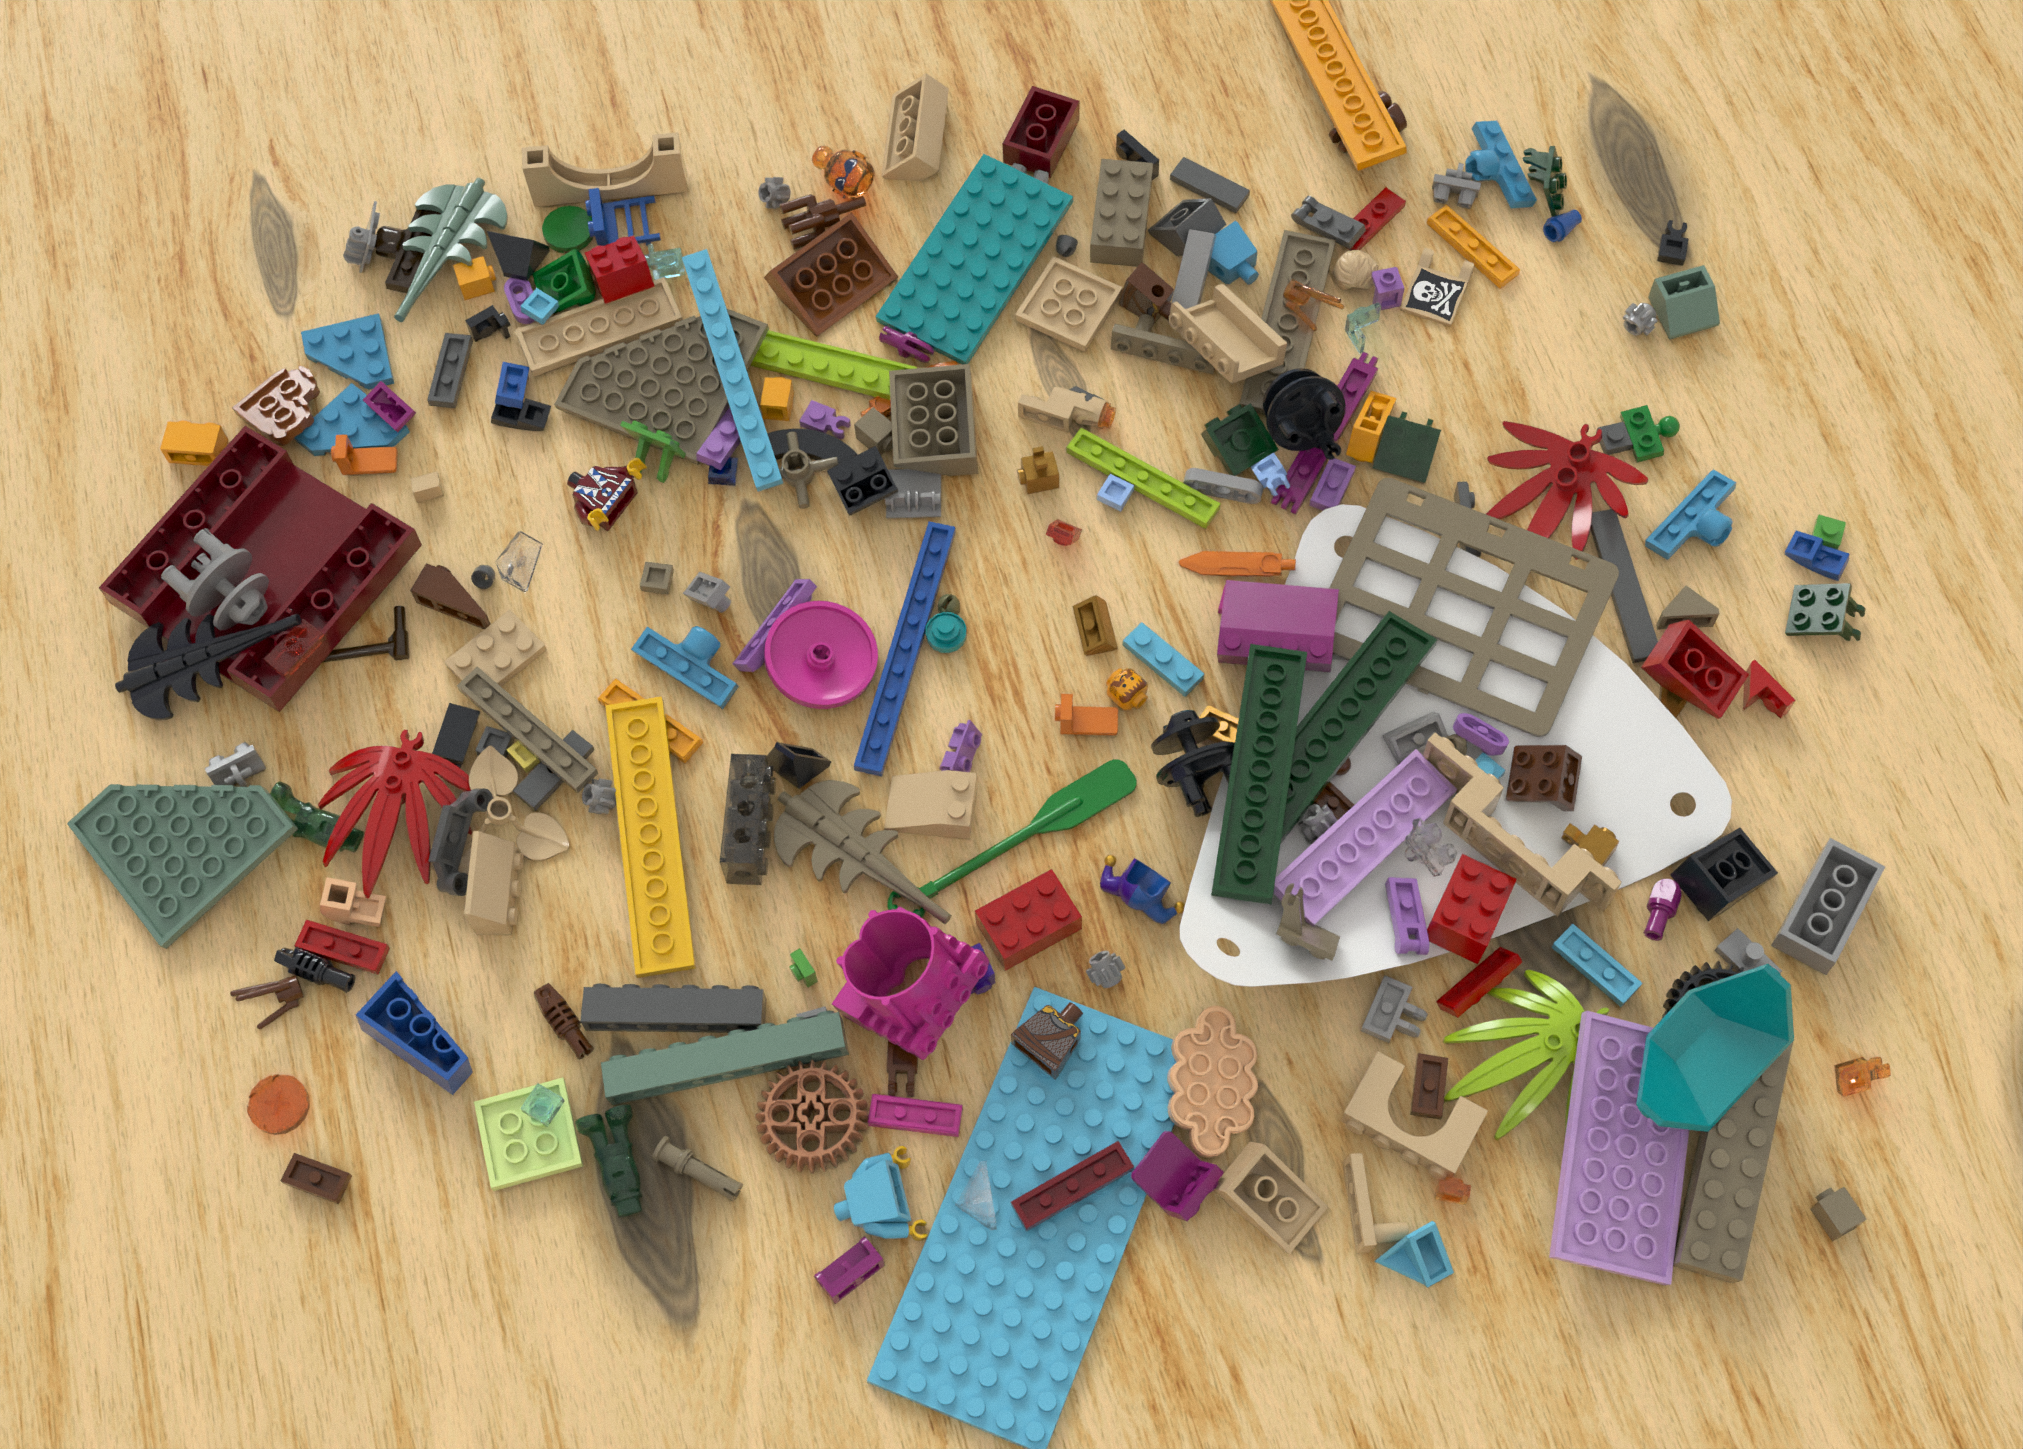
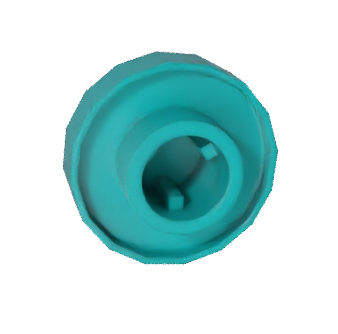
[925,612,967,653]

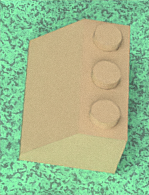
[464,831,523,935]

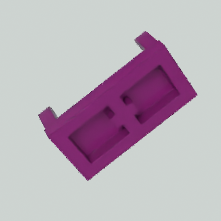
[814,1236,885,1304]

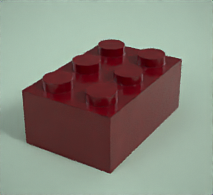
[1002,86,1080,178]

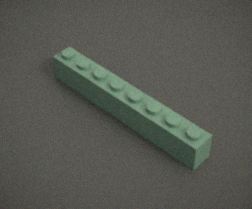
[601,1011,849,1105]

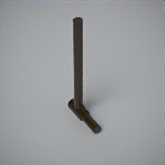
[322,606,410,663]

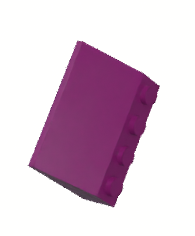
[1217,580,1339,672]

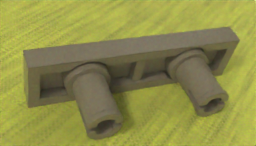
[1111,314,1215,375]

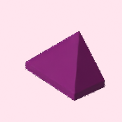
[363,381,416,432]

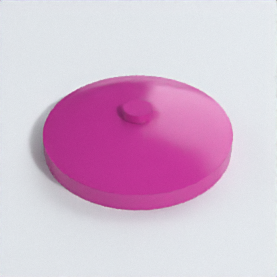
[764,601,878,709]

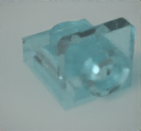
[644,244,685,280]

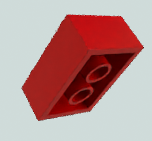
[1427,854,1517,964]
[975,869,1082,971]

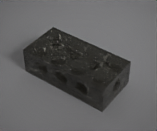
[720,754,776,885]

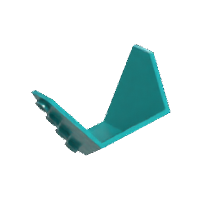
[1636,964,1794,1132]

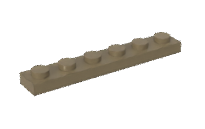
[457,666,598,793]

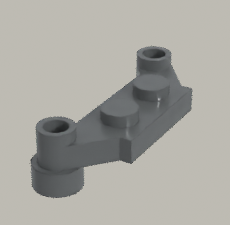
[428,788,493,896]

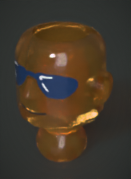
[812,146,875,199]

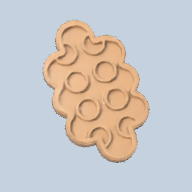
[1167,1006,1258,1158]

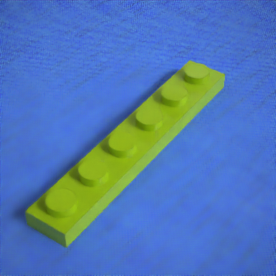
[1066,428,1221,529]

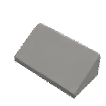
[1383,712,1448,763]

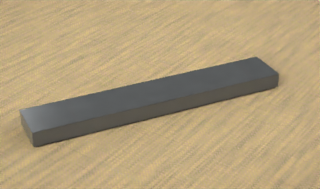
[1590,509,1658,663]

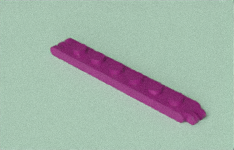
[1271,352,1378,515]

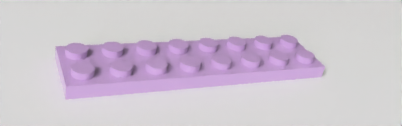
[1274,749,1457,926]

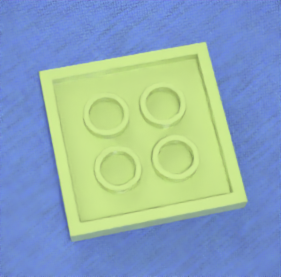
[474,1078,583,1191]

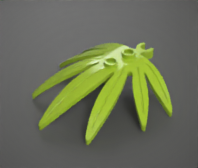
[1443,970,1609,1140]

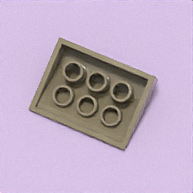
[889,364,978,476]

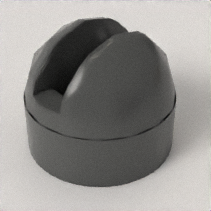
[1056,235,1078,257]
[471,565,495,589]

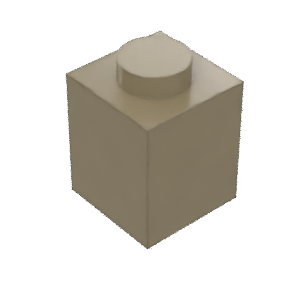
[854,407,893,455]
[1810,1187,1867,1242]

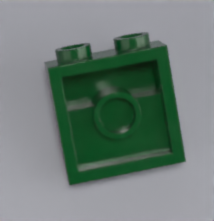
[1201,403,1279,476]

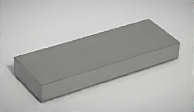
[1172,229,1216,309]

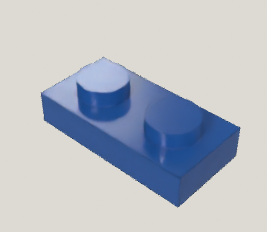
[495,362,529,409]

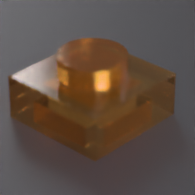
[1435,1177,1471,1205]

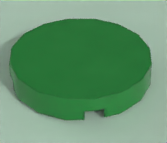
[542,206,593,253]

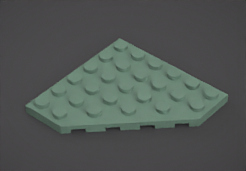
[67,784,298,949]

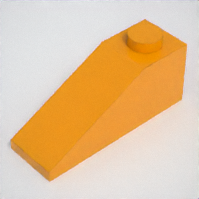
[1346,391,1397,463]

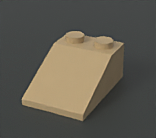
[884,770,978,840]
[1213,1141,1328,1254]

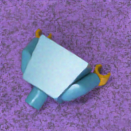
[834,1146,928,1241]

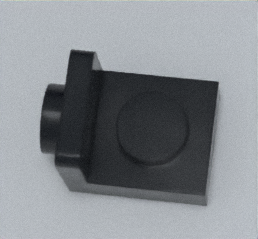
[465,305,511,342]

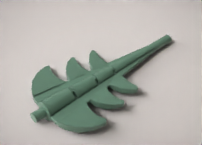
[394,178,508,322]

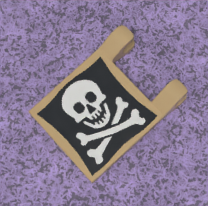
[1400,248,1474,327]

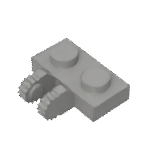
[1361,975,1428,1043]

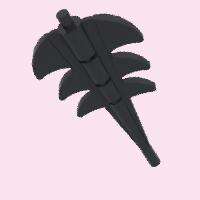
[115,614,302,720]

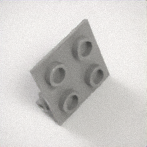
[343,201,380,273]
[885,469,941,518]

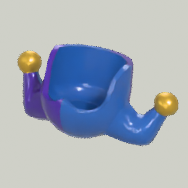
[1100,855,1185,924]

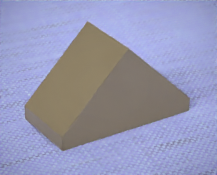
[1656,586,1720,630]

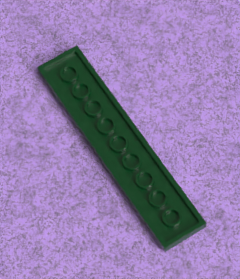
[1280,611,1437,844]
[1211,644,1307,905]

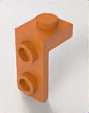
[331,435,398,475]
[1055,694,1118,736]

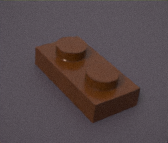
[1410,1053,1448,1120]
[280,1153,352,1204]

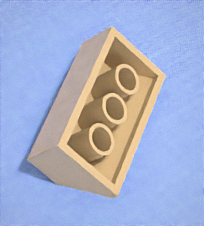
[881,73,949,181]

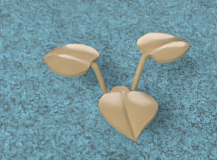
[431,746,569,874]

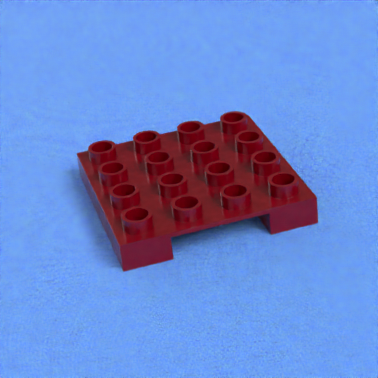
[99,426,422,712]

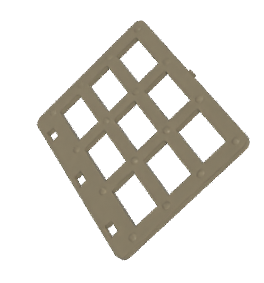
[1329,478,1619,737]

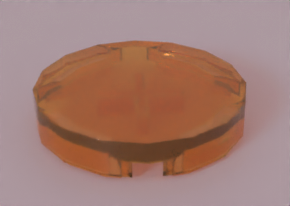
[247,1074,310,1135]

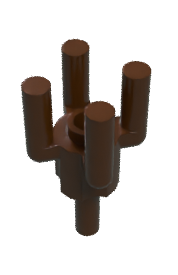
[779,194,866,249]

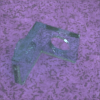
[1345,302,1381,354]

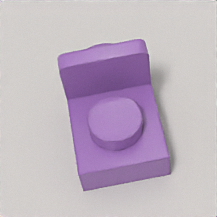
[1371,267,1404,311]

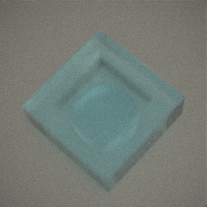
[520,1083,565,1127]

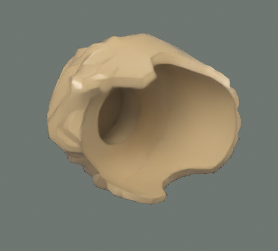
[1333,250,1379,290]

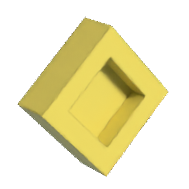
[507,741,541,773]

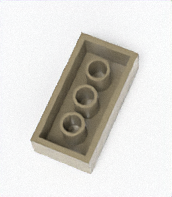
[1090,159,1153,267]

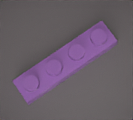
[732,579,817,672]

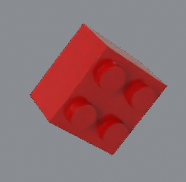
[584,235,655,304]

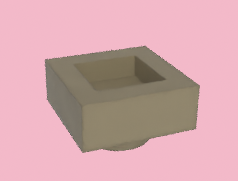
[640,562,674,594]

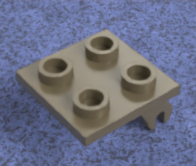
[1276,883,1340,961]

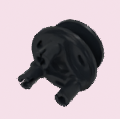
[1263,368,1346,460]
[1151,710,1235,817]

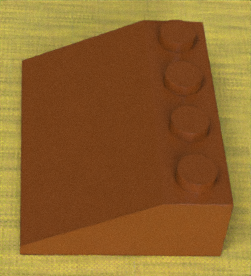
[764,212,898,337]

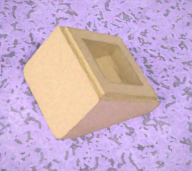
[411,472,444,503]

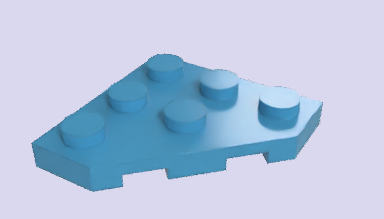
[301,313,395,390]
[294,383,410,456]

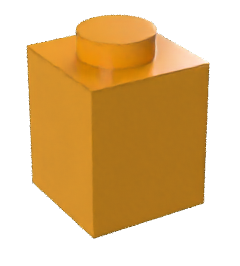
[453,256,497,300]
[760,377,794,421]

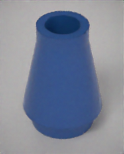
[1543,209,1582,242]

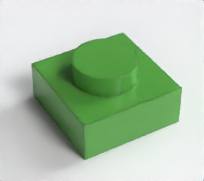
[1812,514,1846,550]
[789,948,818,987]

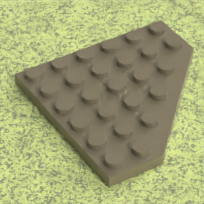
[554,309,769,465]

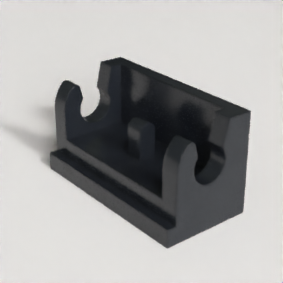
[432,703,480,768]

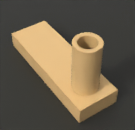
[1342,1153,1409,1254]

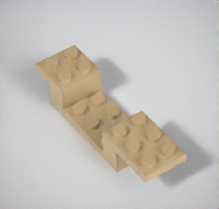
[1423,733,1622,917]

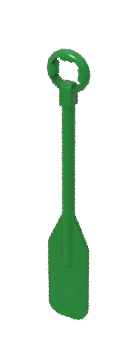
[887,759,1137,917]

